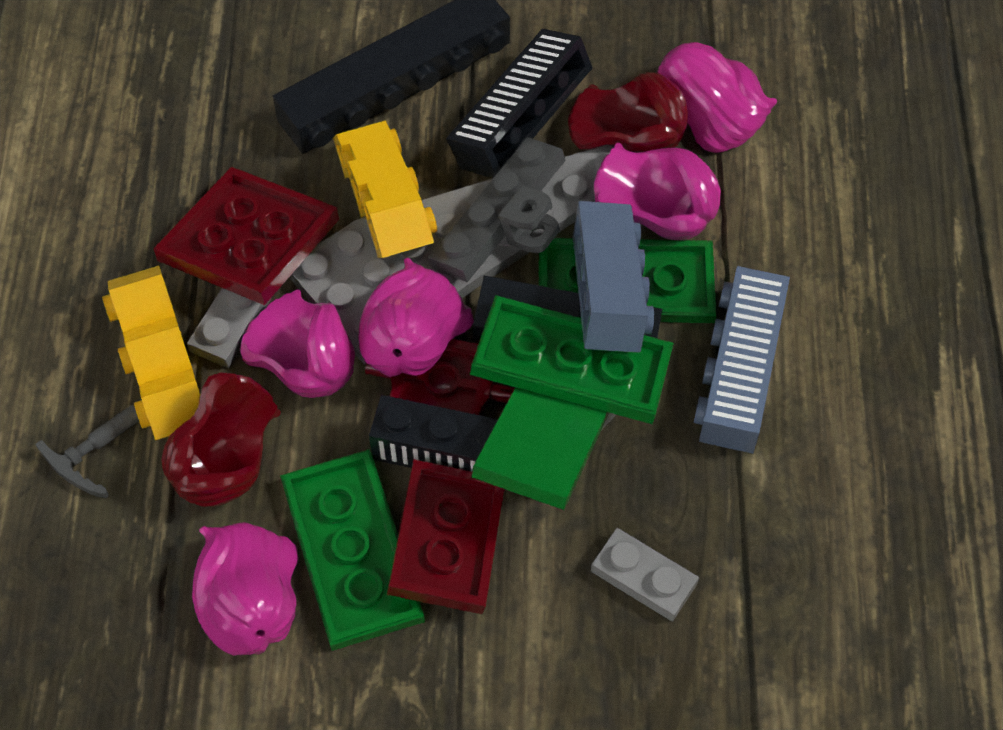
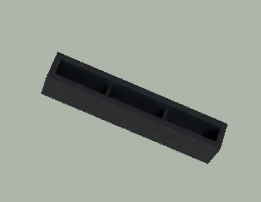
[273,0,510,154]

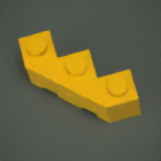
[333,120,438,258]
[102,266,201,441]

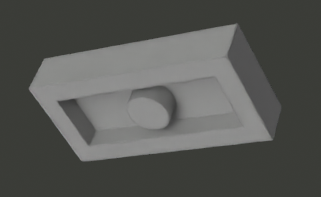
[187,288,272,369]
[591,528,699,622]

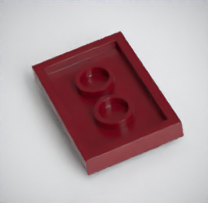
[387,459,504,614]

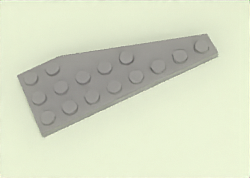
[289,144,614,364]

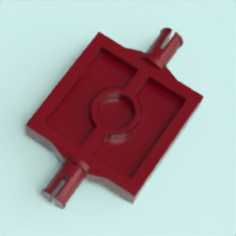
[365,339,515,416]

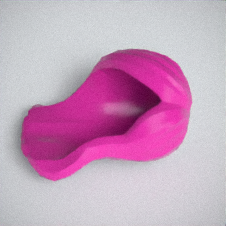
[657,42,777,153]
[594,143,721,240]
[358,258,474,377]
[240,290,355,398]
[192,522,299,656]

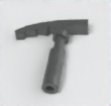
[35,405,139,498]

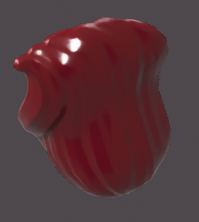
[568,72,688,153]
[161,372,281,507]

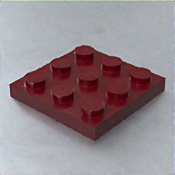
[153,167,339,306]

